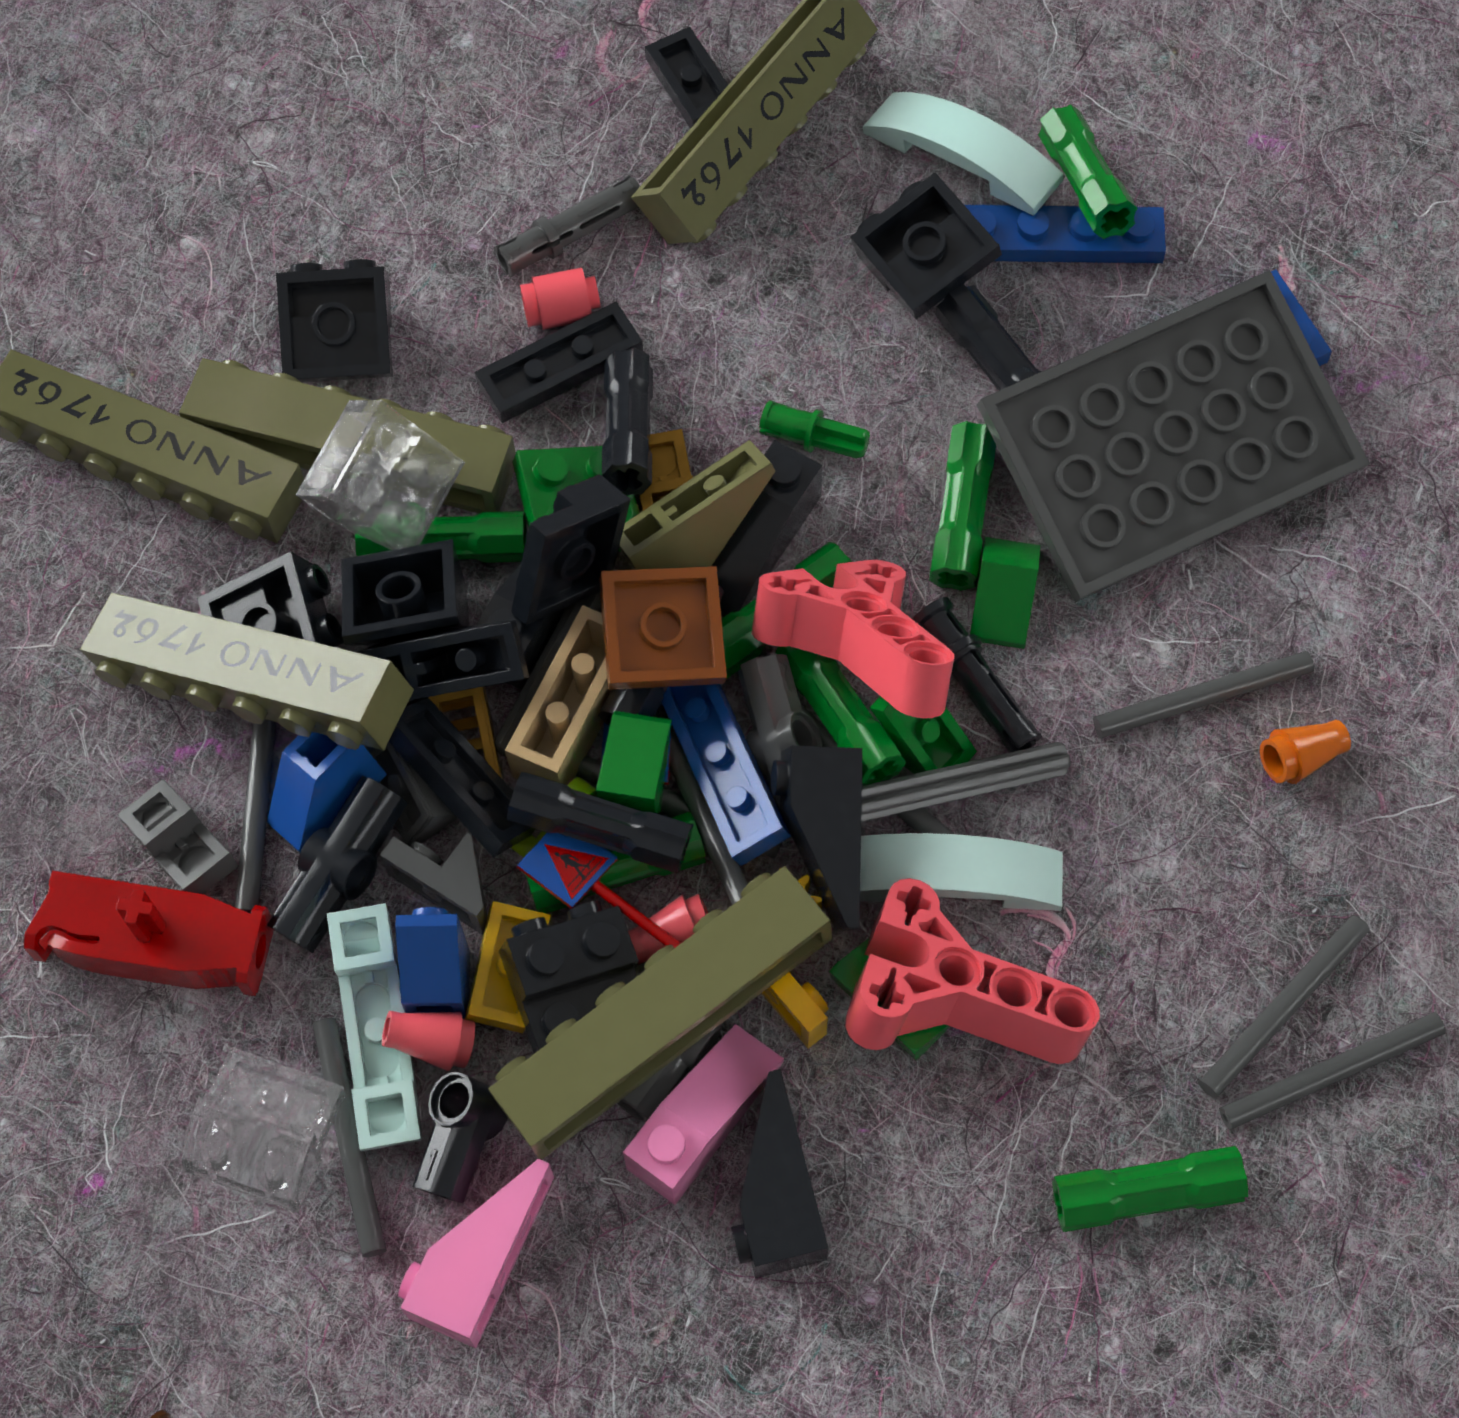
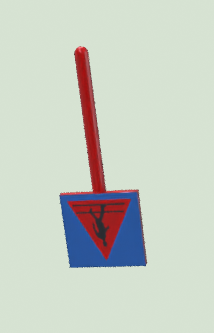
[517,833,681,948]

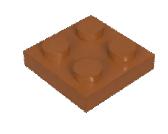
[599,566,727,690]

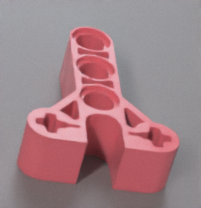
[751,560,954,719]
[845,878,1100,1064]

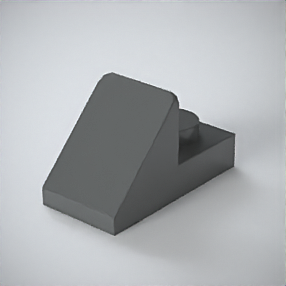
[380,831,488,935]

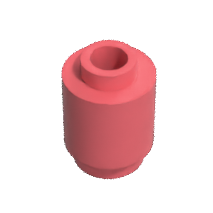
[520,267,601,330]

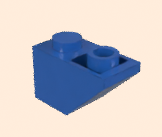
[267,732,387,853]
[395,907,470,1019]

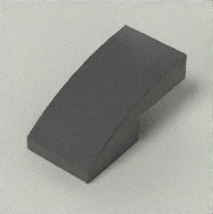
[117,779,239,894]

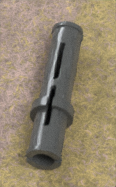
[494,175,640,277]

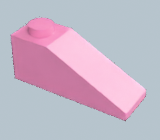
[623,1024,784,1205]
[398,1159,554,1348]

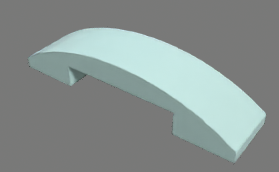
[863,92,1064,216]
[860,833,1063,911]
[327,903,422,1152]

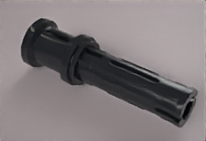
[912,597,1042,753]

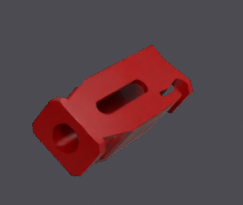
[24,871,274,996]

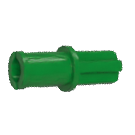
[759,400,870,459]

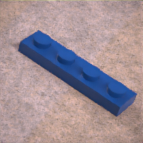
[964,205,1166,263]
[662,684,791,866]

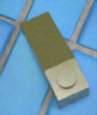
[619,440,776,570]

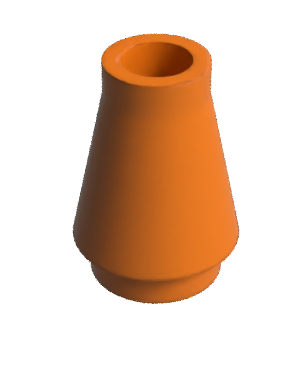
[1260,719,1351,784]

